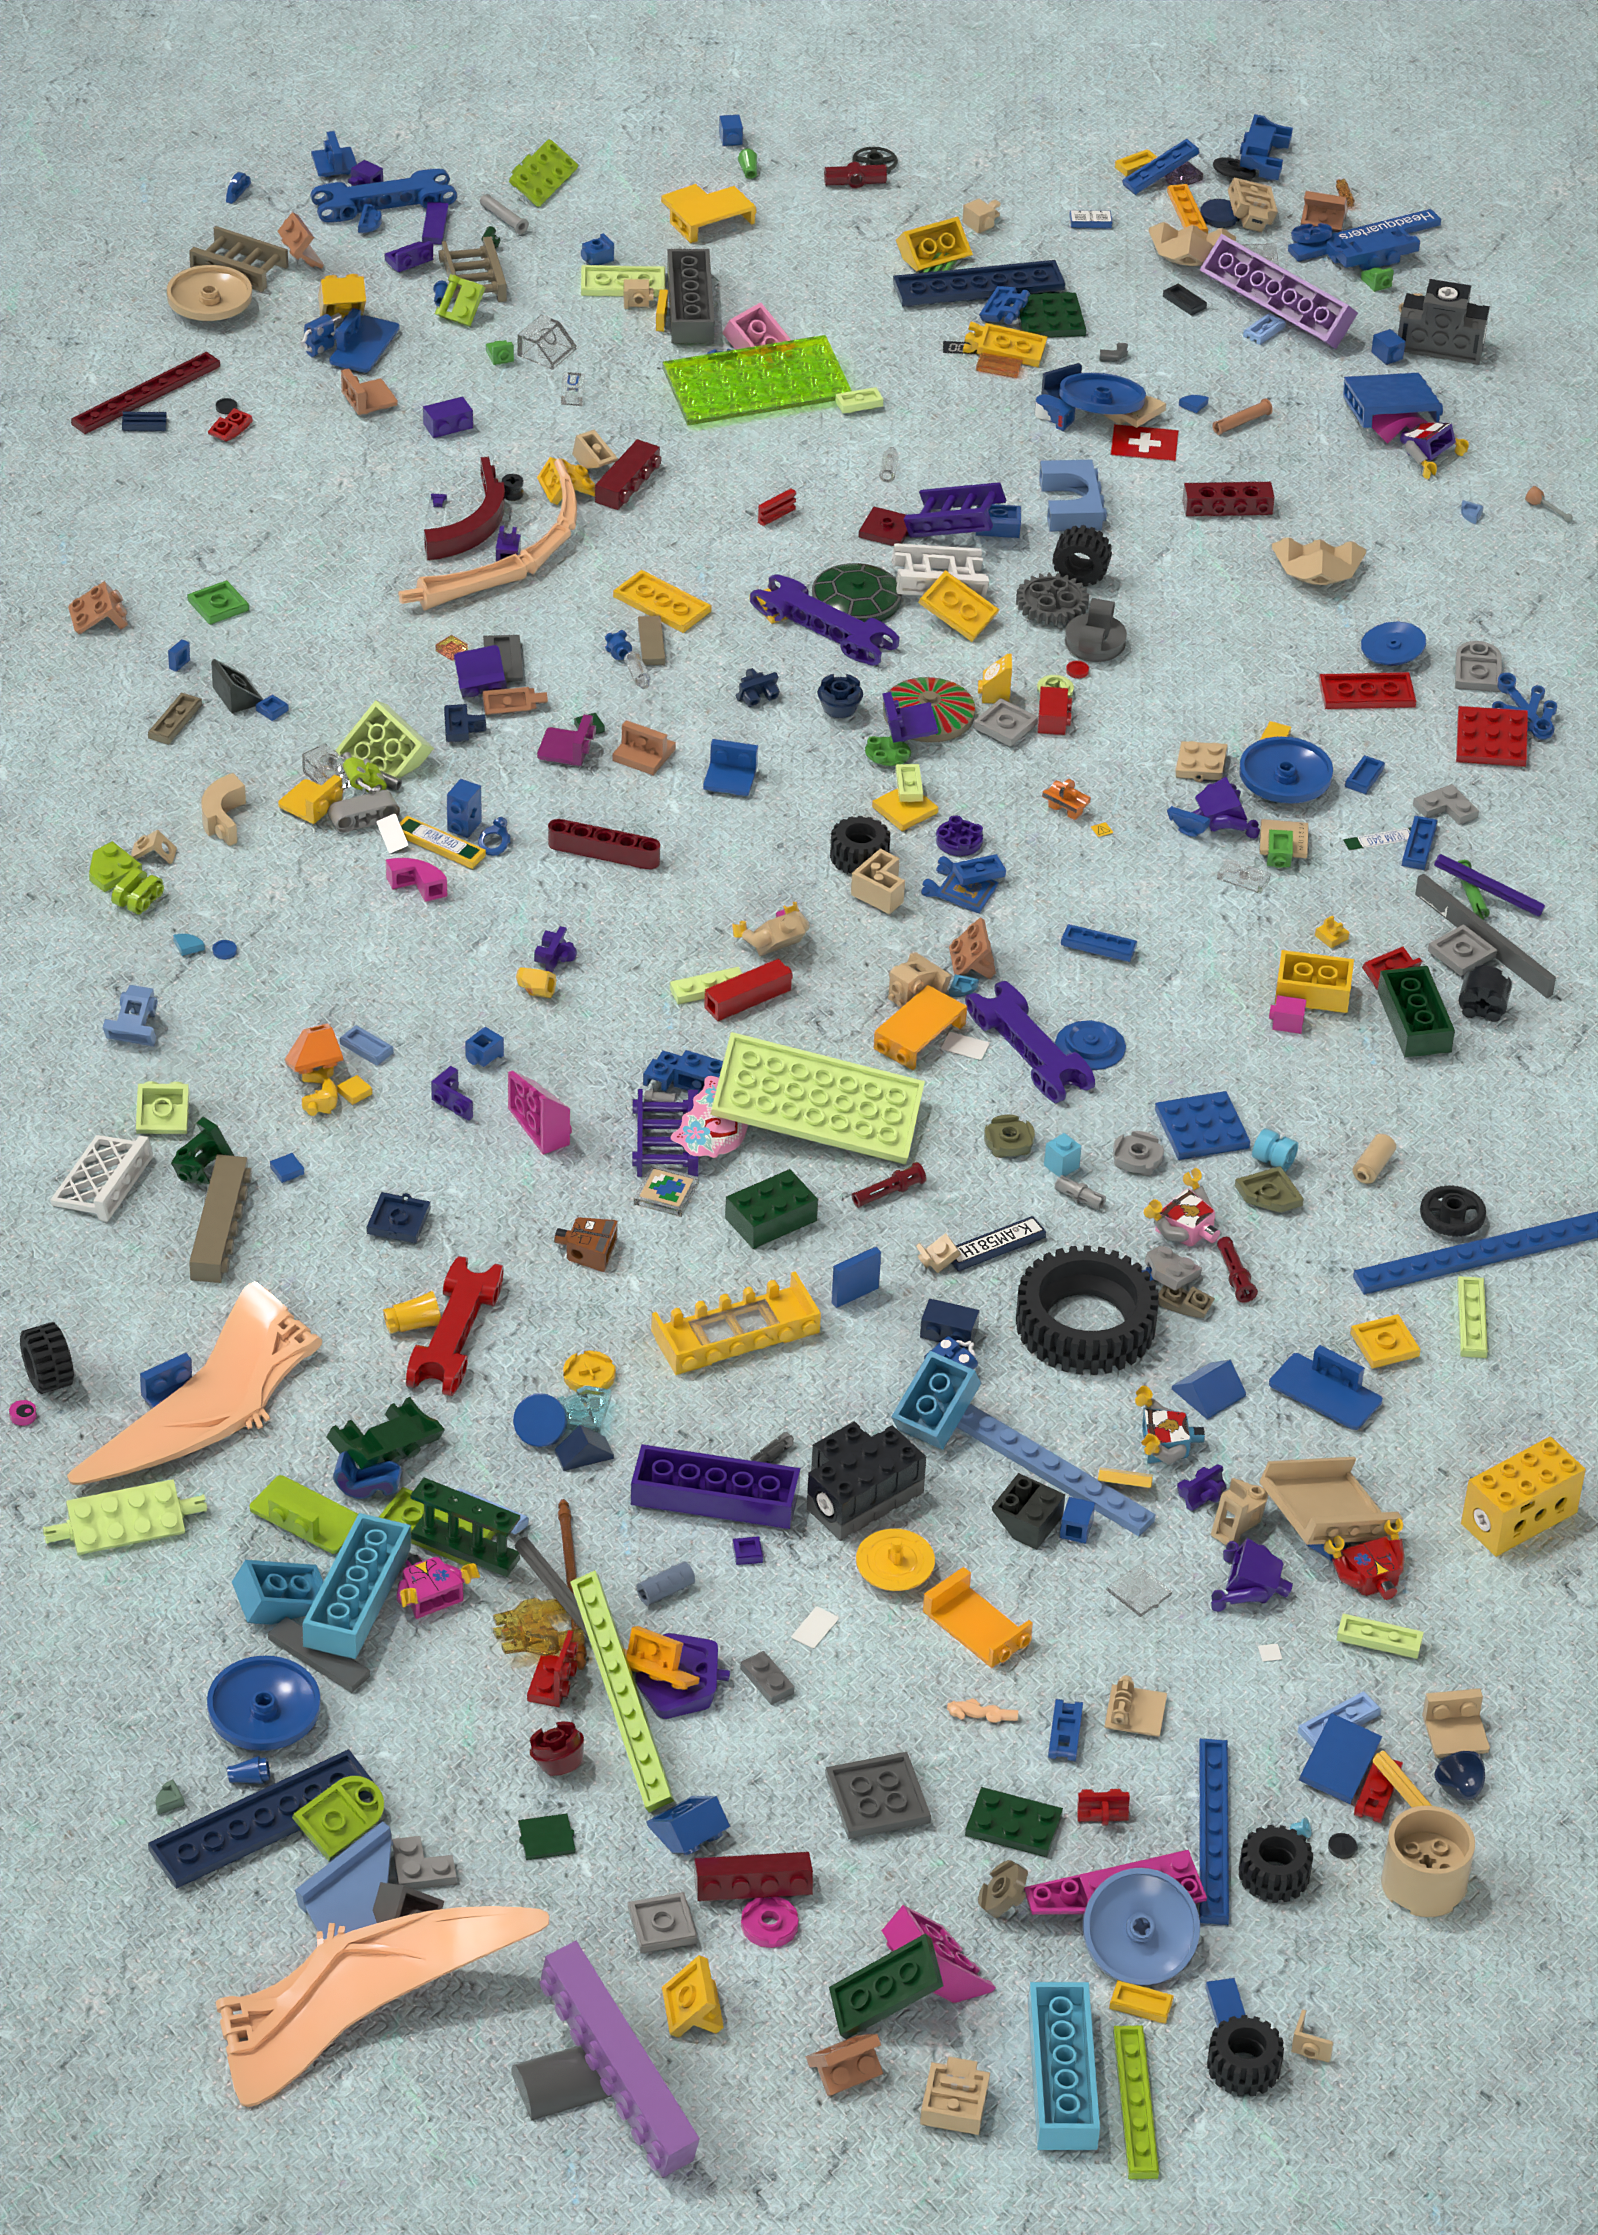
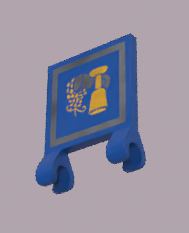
[921,856,999,914]

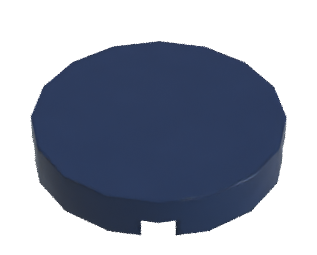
[1200,199,1240,228]

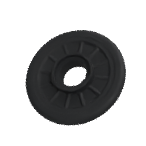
[1213,157,1256,180]

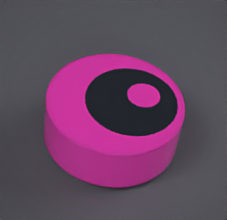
[9,1400,37,1426]

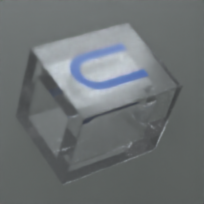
[561,372,585,406]

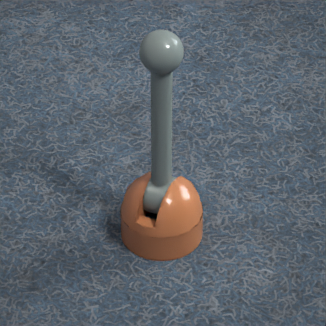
[1525,486,1573,522]

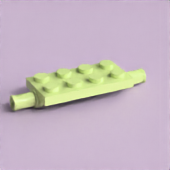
[42,1479,207,1555]

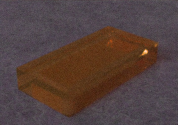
[976,353,1023,378]

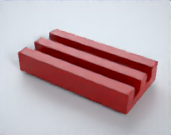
[758,488,796,526]

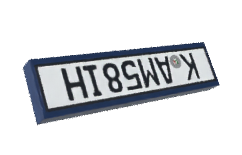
[951,1216,1046,1272]

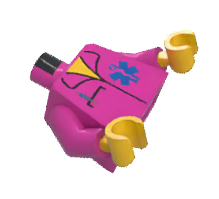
[396,1555,480,1619]

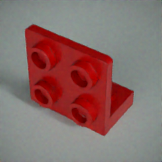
[527,1630,578,1708]

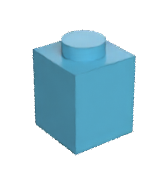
[1044,1133,1082,1177]

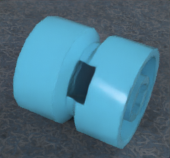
[1252,1128,1299,1172]

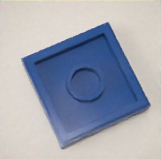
[831,1247,881,1308]

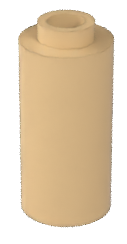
[1352,1134,1396,1184]

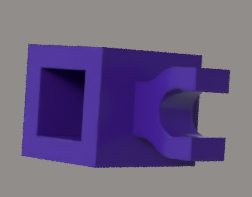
[348,160,384,186]
[496,526,521,562]

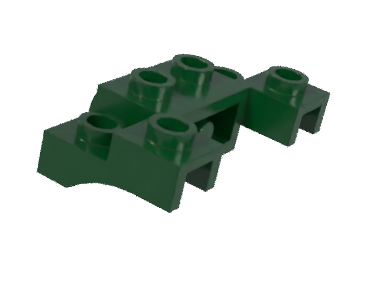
[326,1397,445,1470]

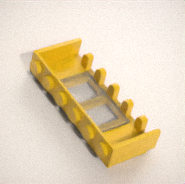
[651,1271,821,1375]

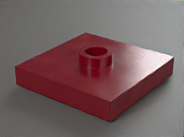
[858,506,909,546]

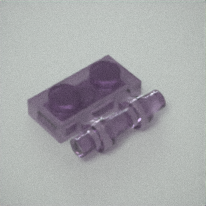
[1164,161,1203,185]

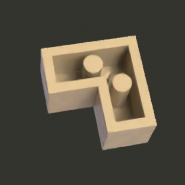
[851,849,905,914]

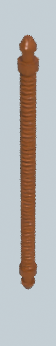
[558,1499,587,1670]

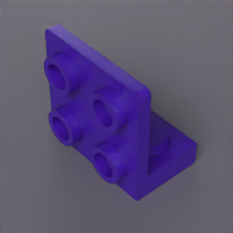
[882,692,938,743]

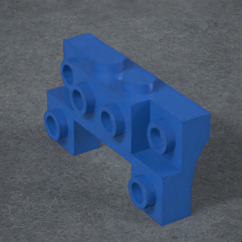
[1240,114,1293,180]
[1326,225,1420,271]
[643,1050,723,1094]

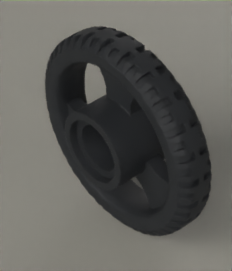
[1420,1185,1486,1237]

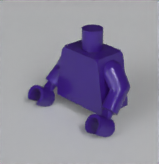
[1191,777,1260,839]
[1211,1538,1293,1612]

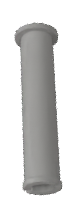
[480,194,529,234]

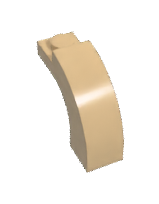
[201,773,246,846]

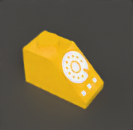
[978,654,1012,704]

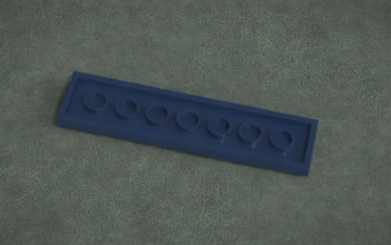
[893,260,1066,307]
[148,1749,374,1889]

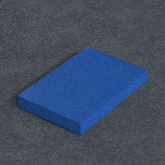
[1299,1713,1383,1804]

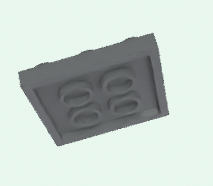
[825,1752,931,1839]

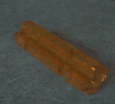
[1336,178,1355,208]

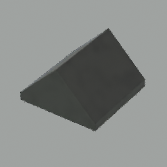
[211,659,263,714]

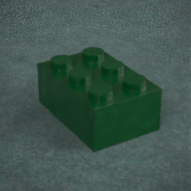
[725,1169,818,1249]

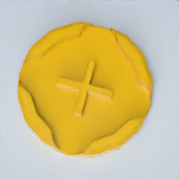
[563,1350,616,1395]

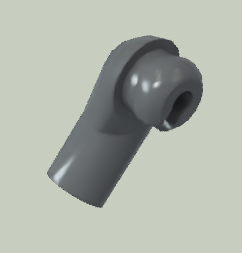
[1099,342,1128,361]

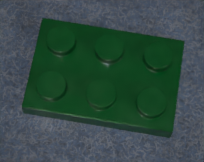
[965,1787,1063,1858]

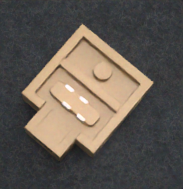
[1228,178,1278,232]
[920,2056,990,2135]

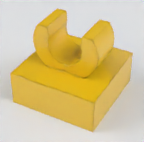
[1315,916,1350,948]

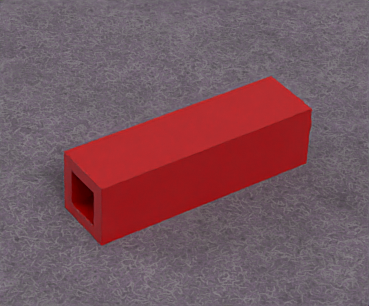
[704,958,793,1021]

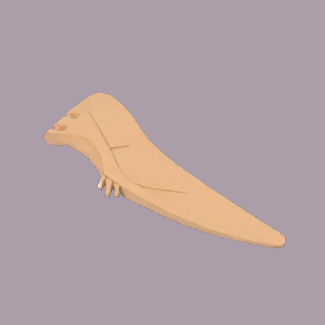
[67,1282,322,1485]
[216,1906,550,2107]

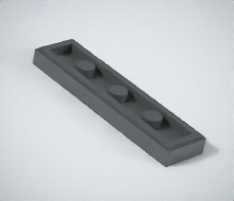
[268,1617,370,1693]

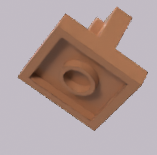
[1301,191,1348,232]
[612,720,676,776]
[805,2034,883,2096]

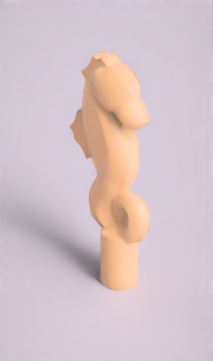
[947,1698,1018,1723]

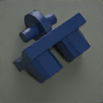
[735,668,780,707]

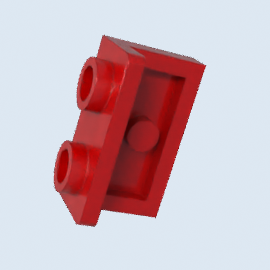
[1362,946,1423,990]

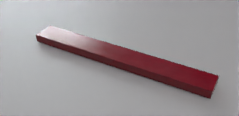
[71,351,220,434]

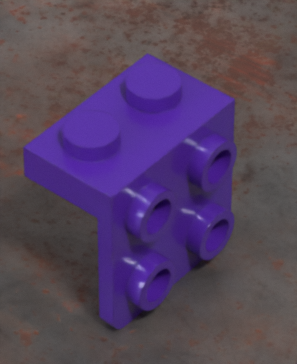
[454,645,507,698]

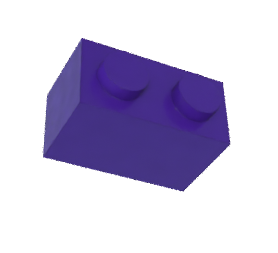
[423,396,473,438]

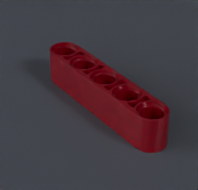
[548,819,661,870]

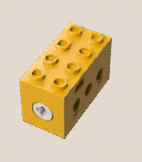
[1461,1436,1586,1557]

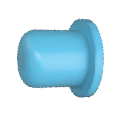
[1290,1818,1312,1838]

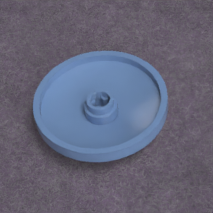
[1083,1868,1200,1986]

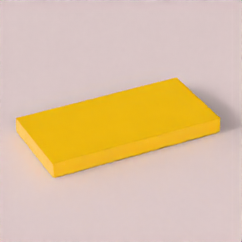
[613,570,712,633]

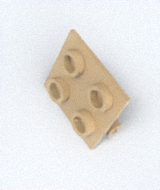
[1104,1675,1167,1737]

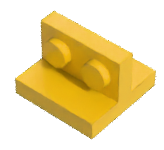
[662,1955,724,2038]

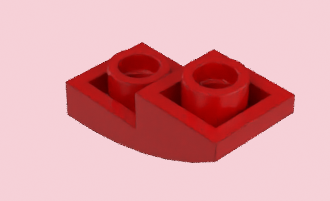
[208,408,253,441]

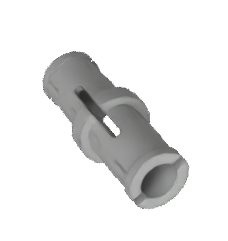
[1054,1175,1106,1211]

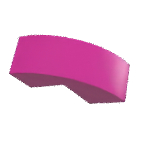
[1372,412,1428,444]
[386,858,447,902]

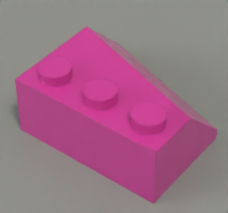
[508,1070,572,1155]
[881,1905,996,2003]

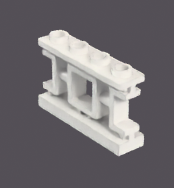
[891,544,989,599]

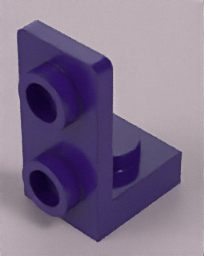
[431,1066,473,1121]

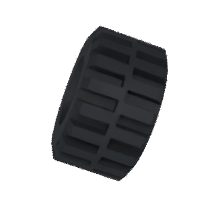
[1052,525,1112,587]
[830,816,891,874]
[20,1322,74,1394]
[1238,1825,1313,1903]
[1207,2015,1284,2097]

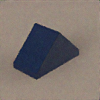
[555,1425,614,1471]

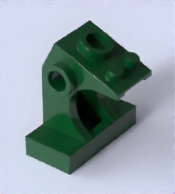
[171,1116,234,1185]

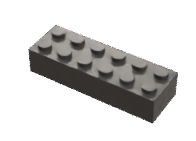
[667,249,715,344]

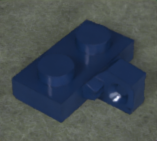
[444,704,486,742]

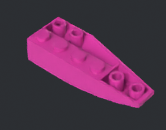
[1023,1849,1207,1915]

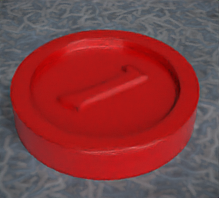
[1066,661,1089,678]

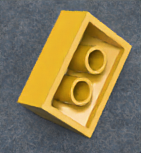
[896,216,973,271]

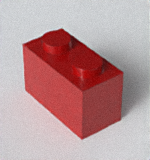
[1038,686,1072,735]

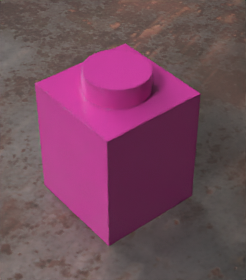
[1269,995,1306,1034]

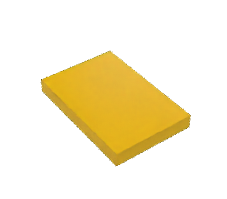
[918,570,1000,642]

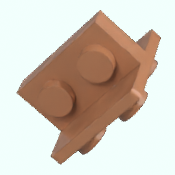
[949,917,996,979]

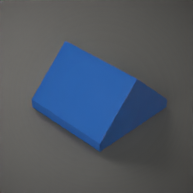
[975,504,1021,538]
[1172,1359,1246,1419]

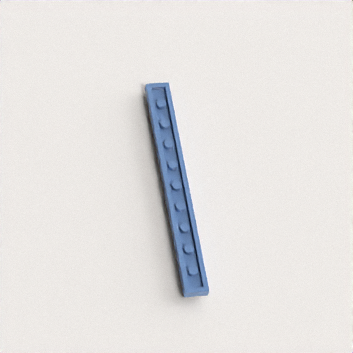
[957,1404,1156,1537]

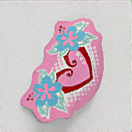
[671,1076,748,1158]

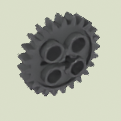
[1016,572,1089,626]

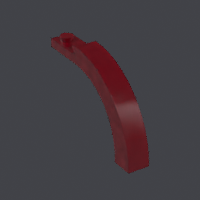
[424,456,505,561]

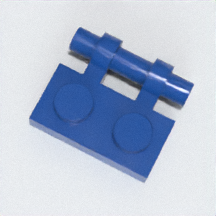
[979,286,1030,325]

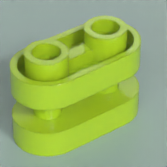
[111,868,164,914]

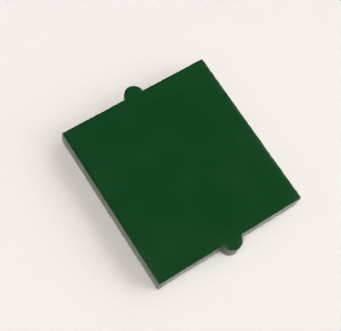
[518,1813,576,1860]

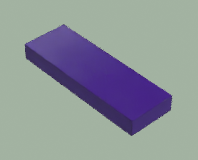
[422,202,449,245]

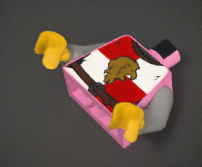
[1144,1168,1220,1246]

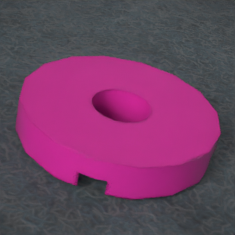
[741,1897,799,1948]

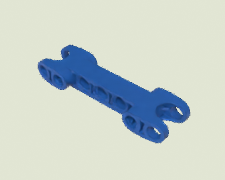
[310,169,457,222]

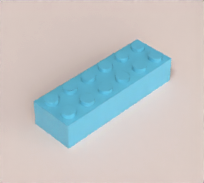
[303,1513,411,1659]
[1028,1982,1100,2150]

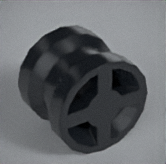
[502,474,524,501]

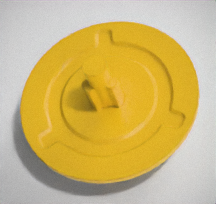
[856,1529,935,1591]

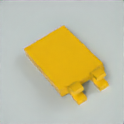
[963,321,1047,368]

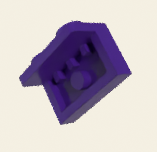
[384,241,434,273]

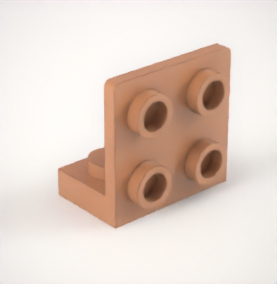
[341,368,398,415]

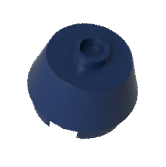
[817,674,863,718]

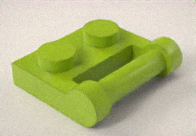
[434,274,485,327]

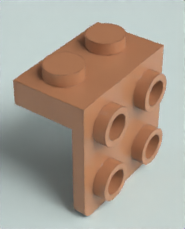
[277,212,324,269]
[68,581,128,634]

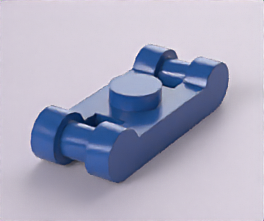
[1048,1699,1083,1762]

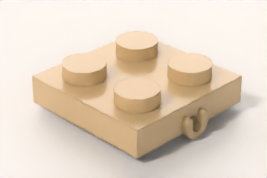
[1176,741,1228,782]

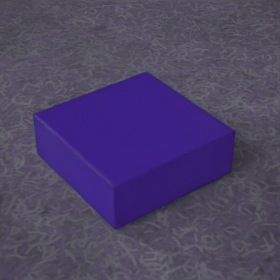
[732,1536,763,1565]

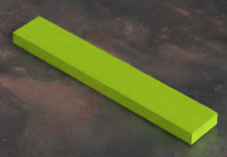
[1113,2025,1159,2179]

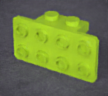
[508,139,578,207]
[249,1475,358,1554]

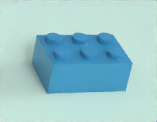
[891,1351,982,1450]

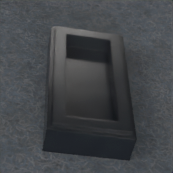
[1163,283,1207,316]

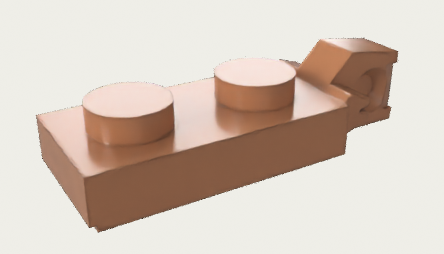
[482,687,548,715]

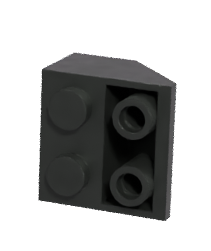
[992,1473,1065,1550]

